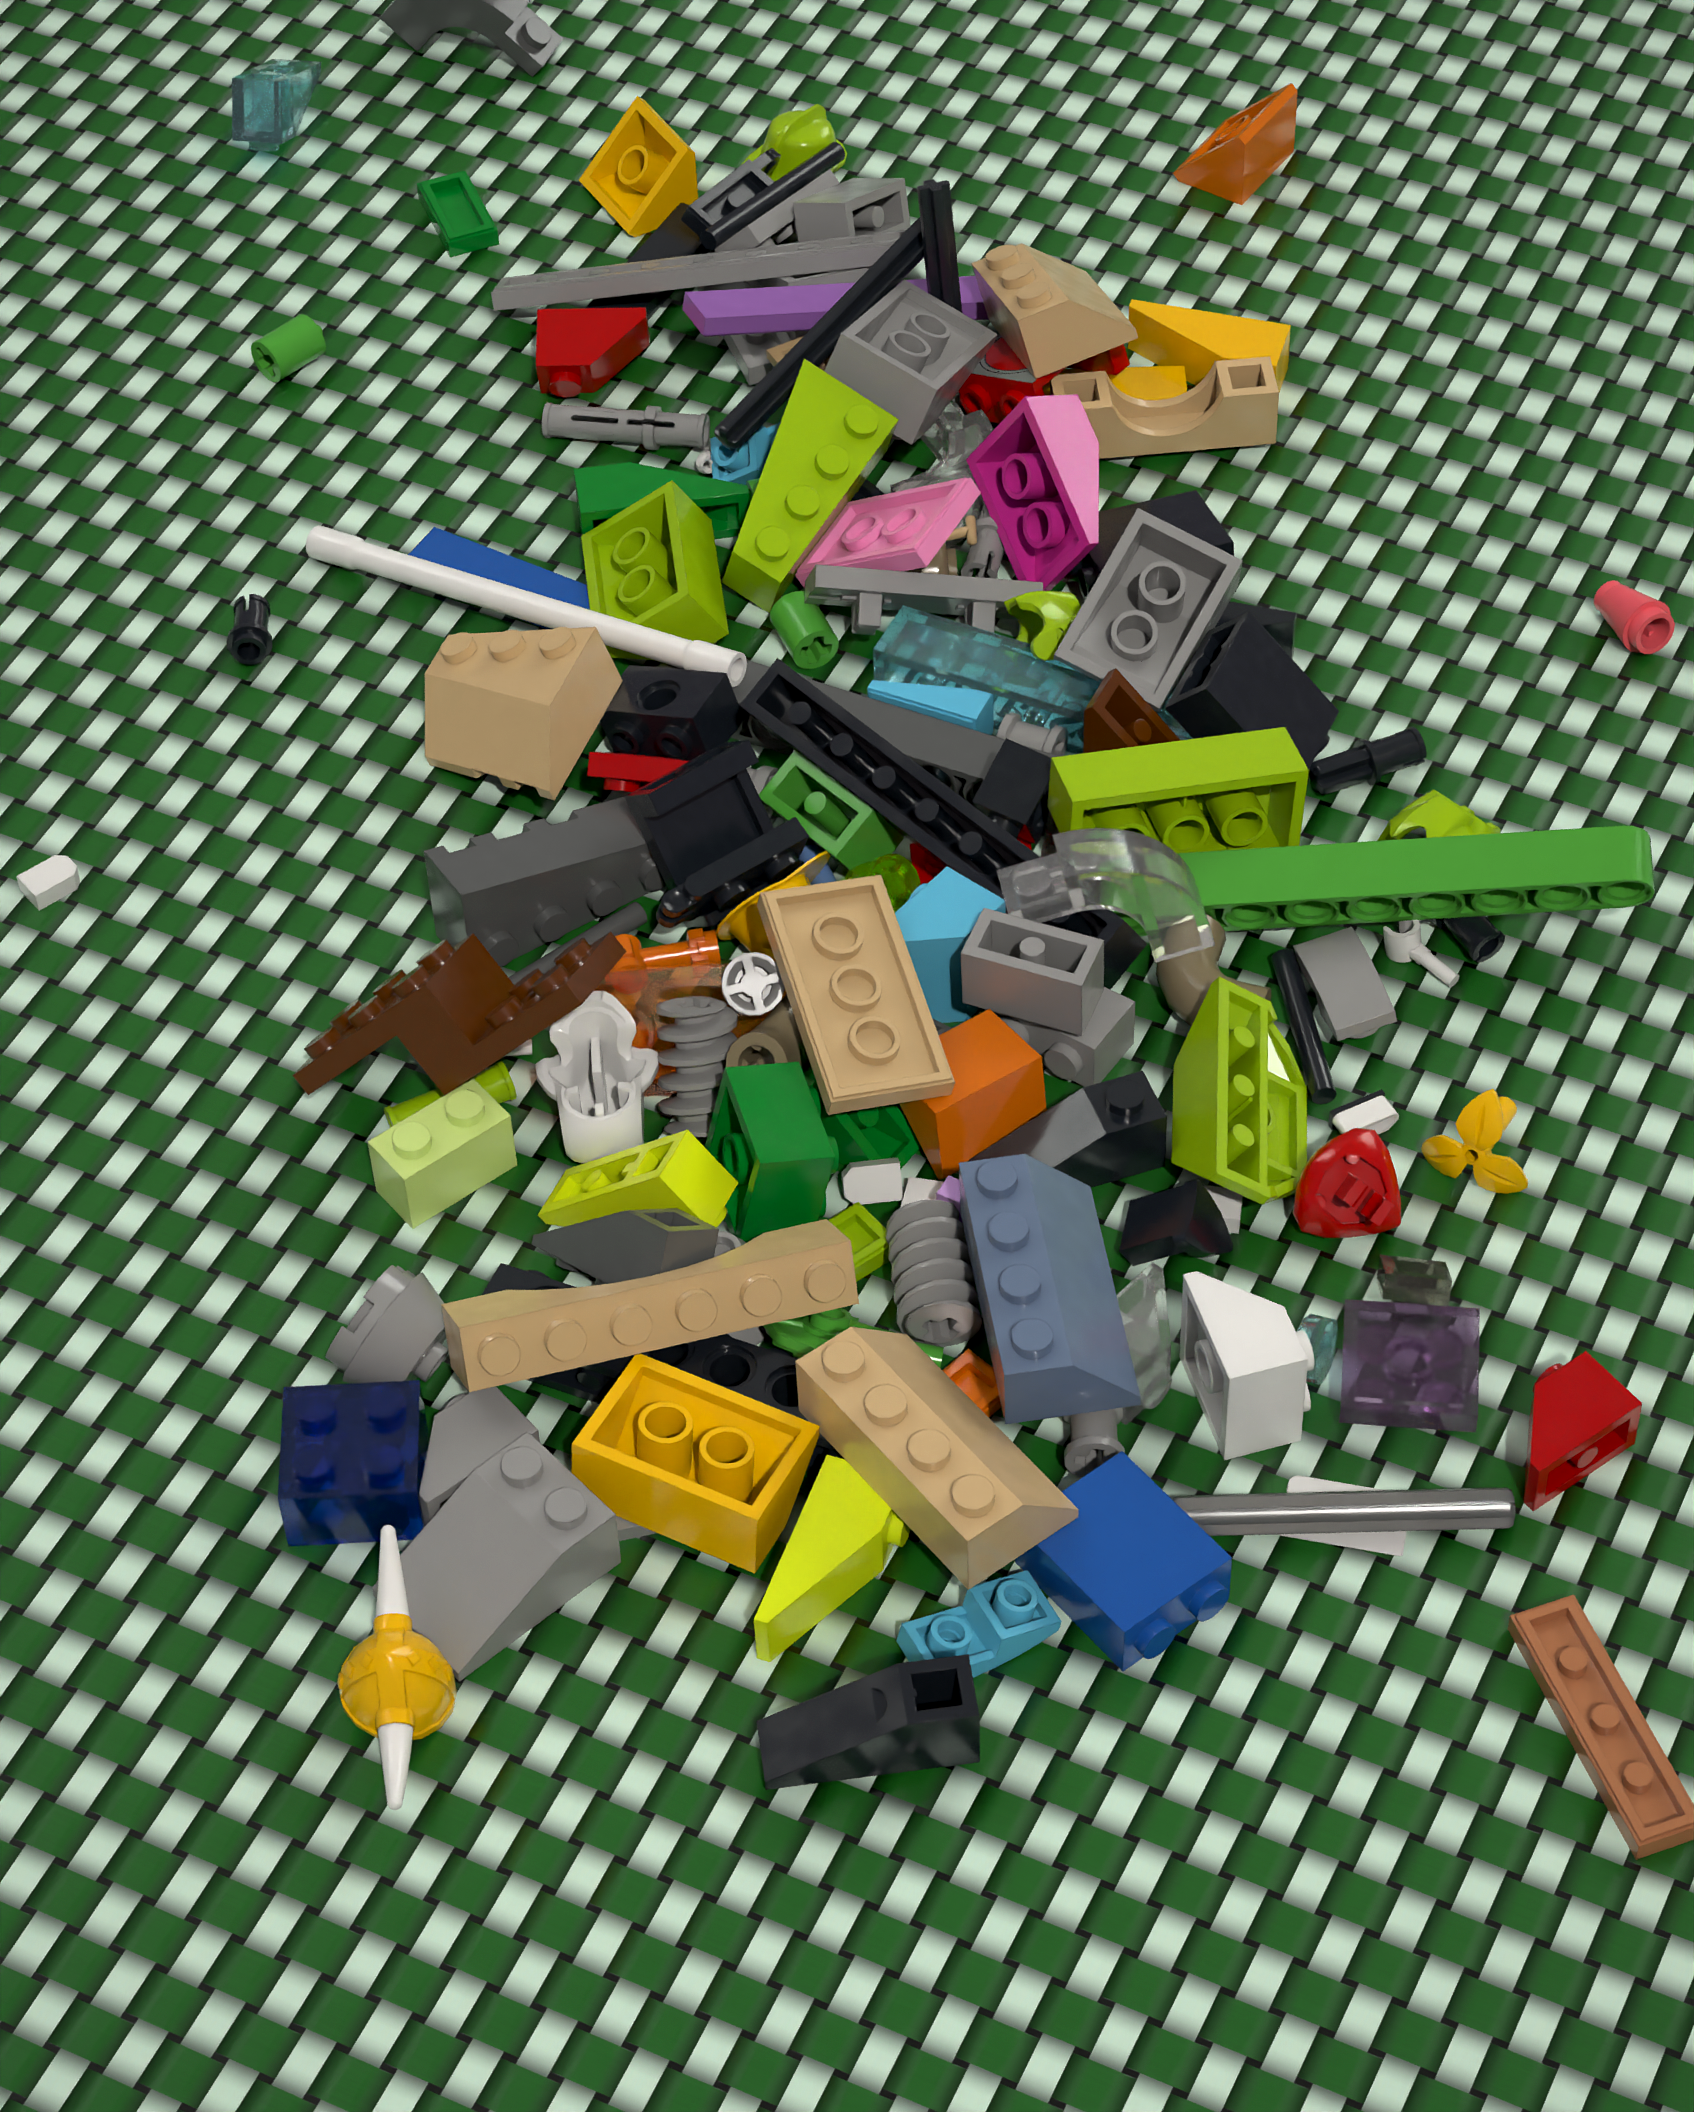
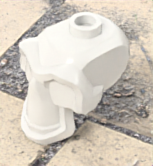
[535,991,659,1164]

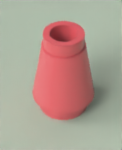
[1594,580,1675,654]

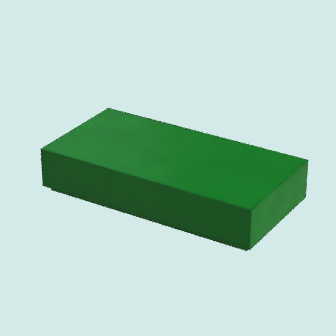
[417,171,499,257]

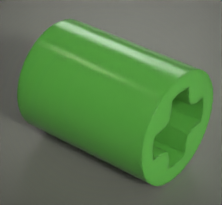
[251,314,326,383]
[770,591,839,669]

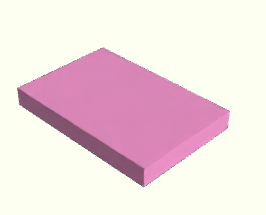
[795,477,981,589]

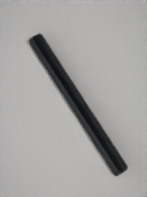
[714,217,924,451]

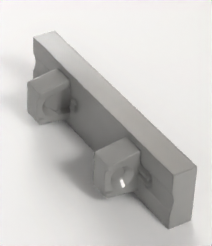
[804,564,1043,644]

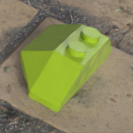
[1171,976,1307,1205]

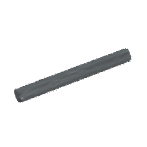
[1172,1487,1515,1536]

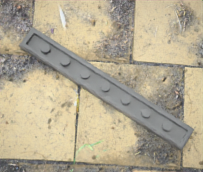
[491,230,906,311]

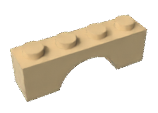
[1050,356,1279,459]

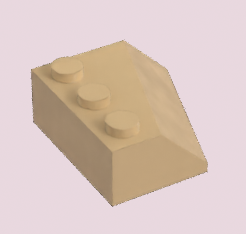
[425,627,623,800]

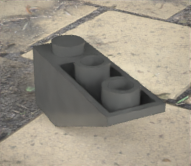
[532,1208,719,1285]

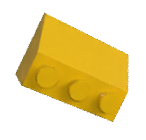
[571,1353,820,1574]

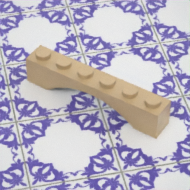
[441,1219,859,1392]

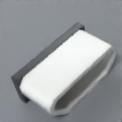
[1328,1089,1399,1134]

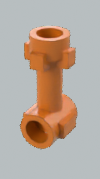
[605,928,721,994]

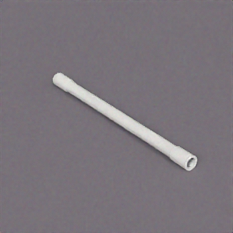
[306,525,747,687]

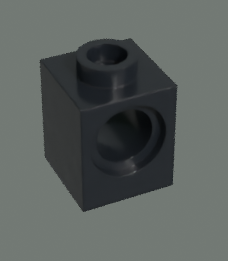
[972,738,1052,844]

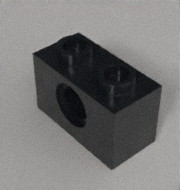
[600,665,744,761]

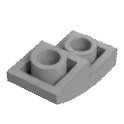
[1293,927,1397,1041]

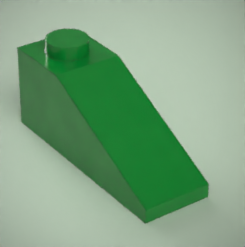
[574,462,750,539]

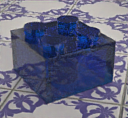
[278,1380,428,1547]

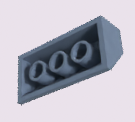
[959,1154,1141,1424]

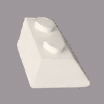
[1179,1271,1315,1460]

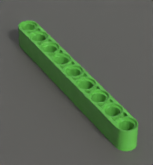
[1098,826,1655,936]

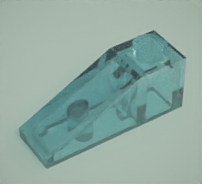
[232,59,321,151]

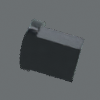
[1119,1179,1233,1266]

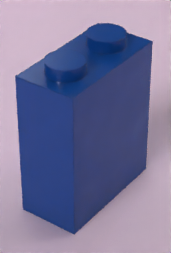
[1015,1451,1232,1672]

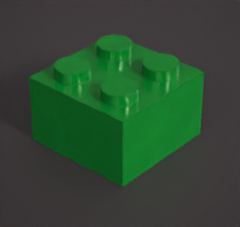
[705,1062,839,1243]

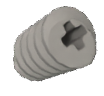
[656,996,738,1137]
[885,1200,982,1347]

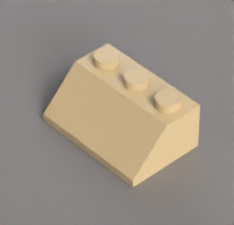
[971,243,1138,379]

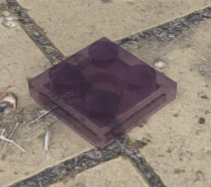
[1339,1299,1480,1432]

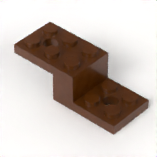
[292,932,627,1096]

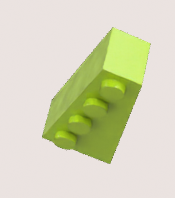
[722,359,899,613]
[1047,727,1309,856]

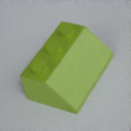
[581,480,729,660]

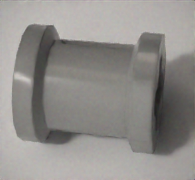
[996,712,1068,756]
[1063,1408,1125,1477]

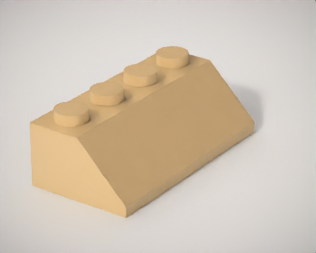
[795,1327,1079,1590]

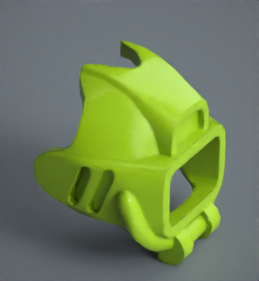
[1004,591,1094,680]
[1377,789,1501,841]

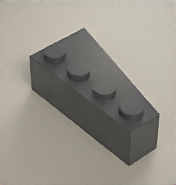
[424,797,666,967]

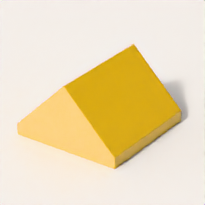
[579,96,698,237]

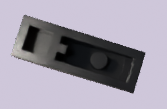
[967,1071,1167,1188]

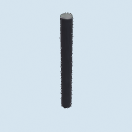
[700,142,845,251]

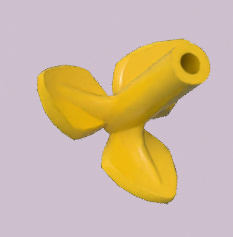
[1421,1089,1528,1194]

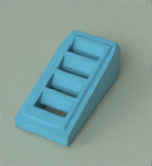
[867,680,994,735]

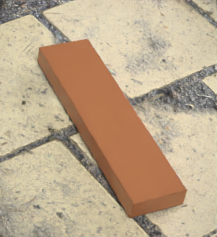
[1508,1595,1694,1860]

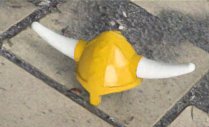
[337,1525,457,1810]

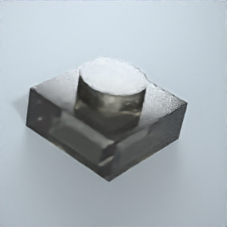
[1376,1255,1452,1312]

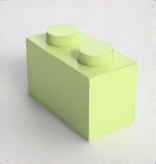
[367,1078,517,1229]

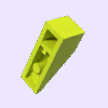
[538,1129,738,1227]
[754,1455,911,1662]

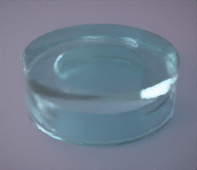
[1298,1314,1338,1385]

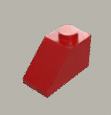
[536,307,650,397]
[1524,1351,1642,1512]

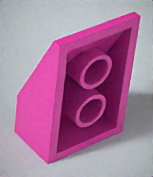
[966,394,1099,591]

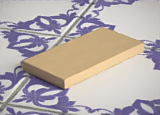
[757,875,955,1115]

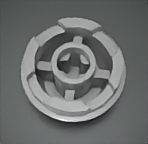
[325,1265,449,1398]

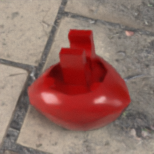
[1293,1128,1401,1238]

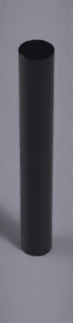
[1271,949,1337,1105]

